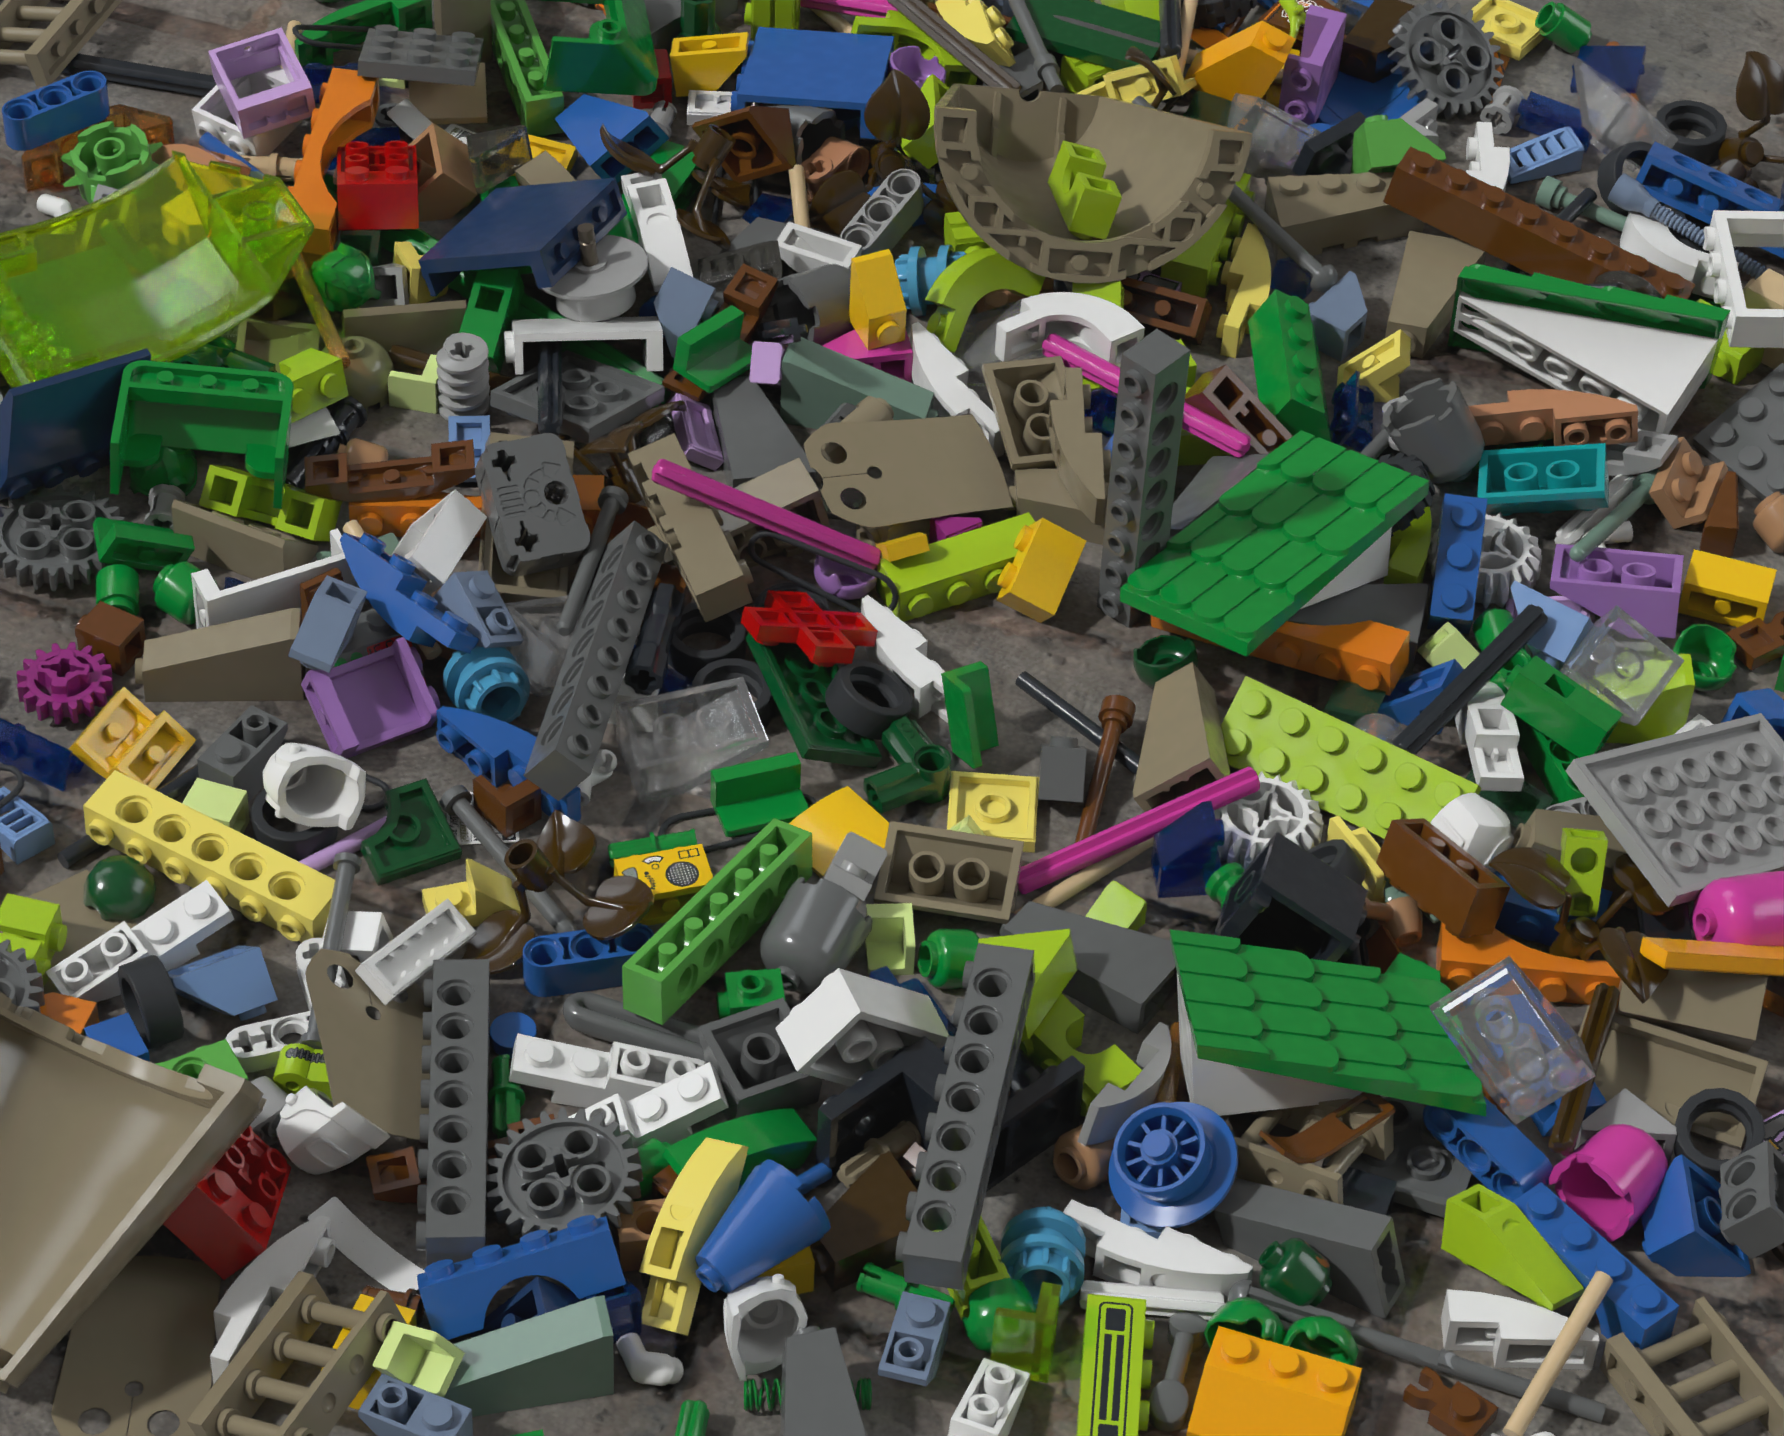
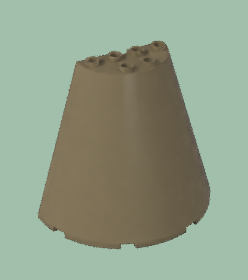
[934,84,1253,283]
[0,992,267,1394]

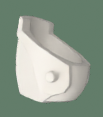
[263,742,366,831]
[1430,793,1514,872]
[276,1086,390,1175]
[723,1274,808,1381]

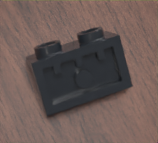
[1292,111,1366,176]

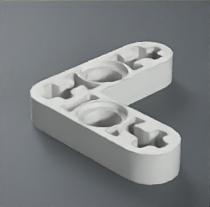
[225,938,349,1073]

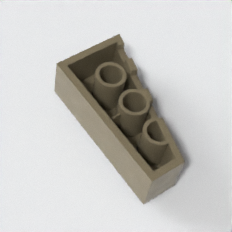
[1264,172,1424,264]
[628,433,754,623]
[647,458,831,568]

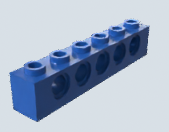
[1636,142,1784,259]

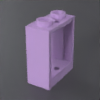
[208,27,316,139]

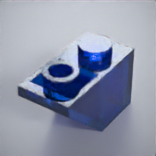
[1151,801,1225,898]

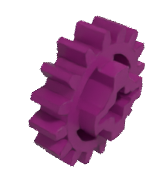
[17,642,113,724]

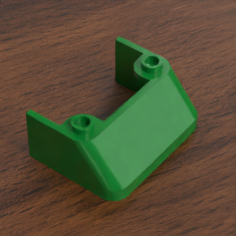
[538,0,659,96]
[110,360,294,509]

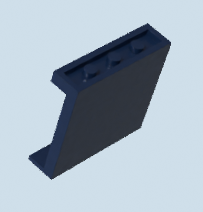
[418,178,627,296]

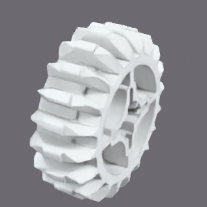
[1427,512,1542,609]
[1202,771,1324,869]

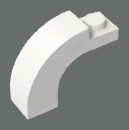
[1620,206,1739,299]
[995,292,1145,368]

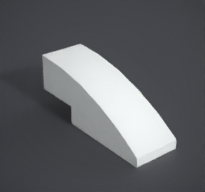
[773,222,862,273]
[1441,1289,1599,1370]

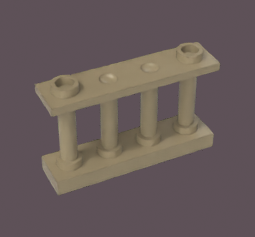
[0,0,123,86]
[1220,1098,1394,1204]
[186,1271,407,1436]
[1599,1296,1784,1436]

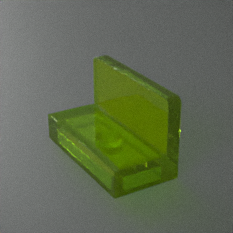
[990,1282,1062,1383]

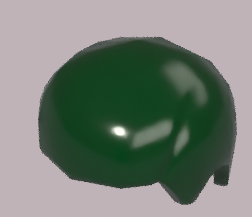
[1133,635,1198,690]
[83,855,156,921]

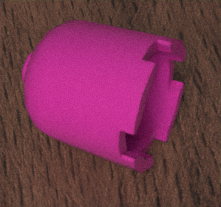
[1692,871,1784,947]
[1549,1124,1669,1242]

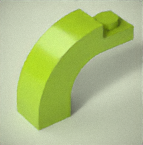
[851,10,977,88]
[925,248,1045,353]

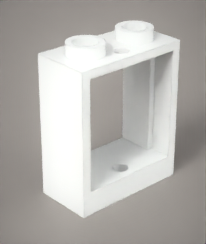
[192,66,310,156]
[391,489,487,595]

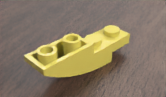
[935,0,1016,67]
[1216,223,1271,358]
[639,1137,749,1336]

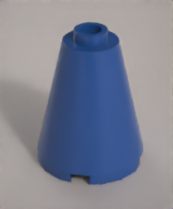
[695,1159,831,1293]

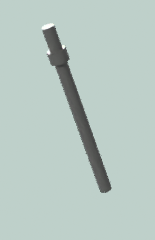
[1008,0,1065,93]

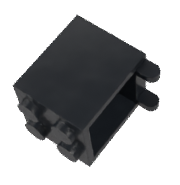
[1214,832,1368,962]

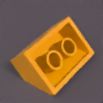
[1186,1326,1362,1436]

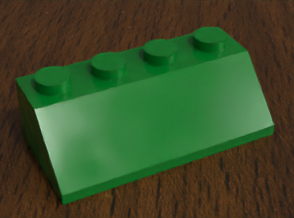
[1248,289,1333,443]

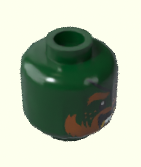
[1258,1238,1332,1307]

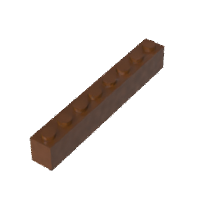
[1383,146,1696,300]

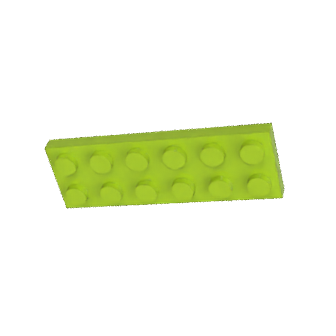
[1221,676,1482,840]

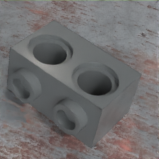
[1719,1140,1784,1259]

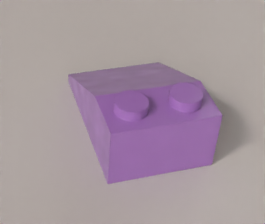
[1550,544,1684,640]

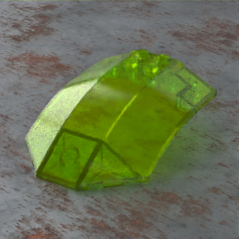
[0,150,314,388]

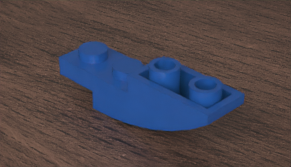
[340,532,480,654]
[436,706,581,822]

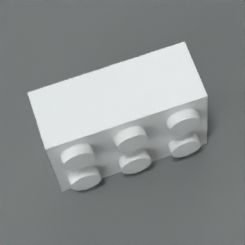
[775,968,949,1087]

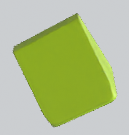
[1085,880,1147,931]

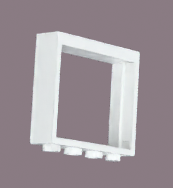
[1703,210,1784,348]

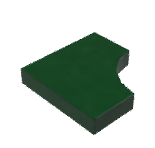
[360,778,462,886]

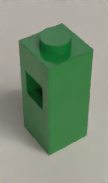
[459,267,525,374]
[1500,655,1623,758]

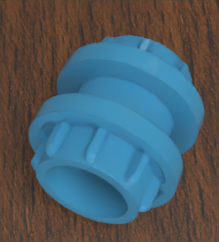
[895,245,966,317]
[443,645,530,723]
[1001,1206,1086,1309]

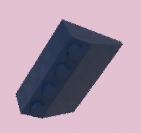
[0,348,151,500]

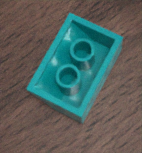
[1477,443,1609,516]

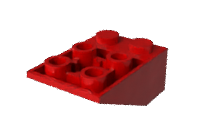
[337,141,419,230]
[163,1126,292,1280]

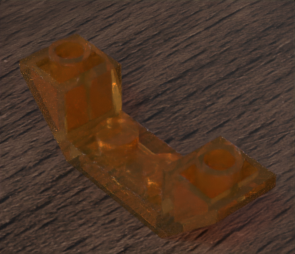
[21,104,175,192]

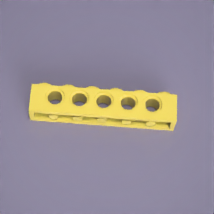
[83,770,335,943]

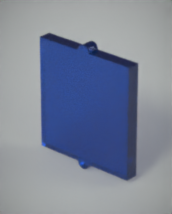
[1570,46,1646,93]

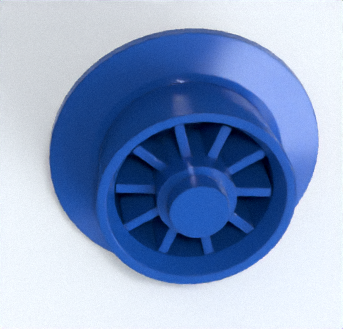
[1108,1102,1238,1229]

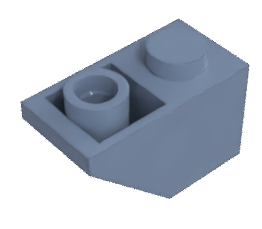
[653,267,719,362]
[1309,271,1368,362]
[433,570,524,648]
[288,575,368,673]
[878,1291,951,1386]
[358,1373,473,1436]

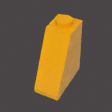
[1184,20,1296,119]

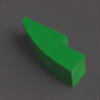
[662,1108,817,1185]

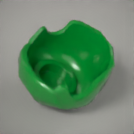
[1671,624,1737,691]
[962,1278,1037,1354]
[1204,1297,1285,1349]
[1282,1315,1358,1366]

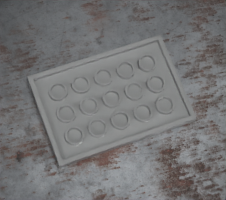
[1566,713,1784,907]

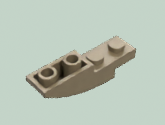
[1048,367,1111,525]

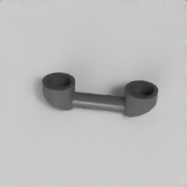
[1149,1312,1207,1432]

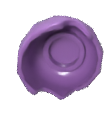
[888,46,946,89]
[814,555,878,601]

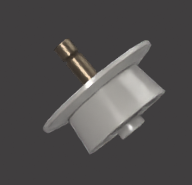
[542,223,648,322]

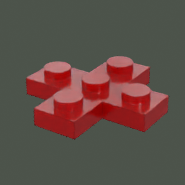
[741,590,878,667]

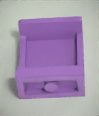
[1278,5,1347,125]
[301,637,440,759]

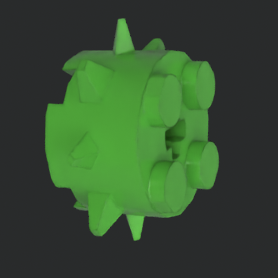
[61,121,165,205]

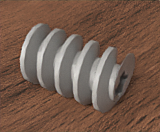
[436,333,490,421]

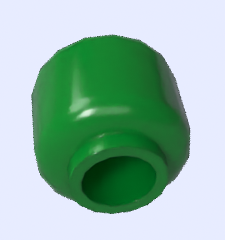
[153,561,218,625]
[917,929,979,989]

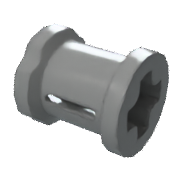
[1480,85,1526,135]
[143,484,186,531]

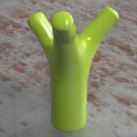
[1279,0,1306,43]

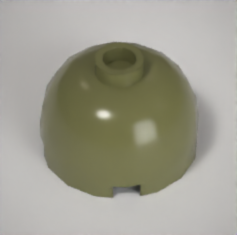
[322,336,395,415]

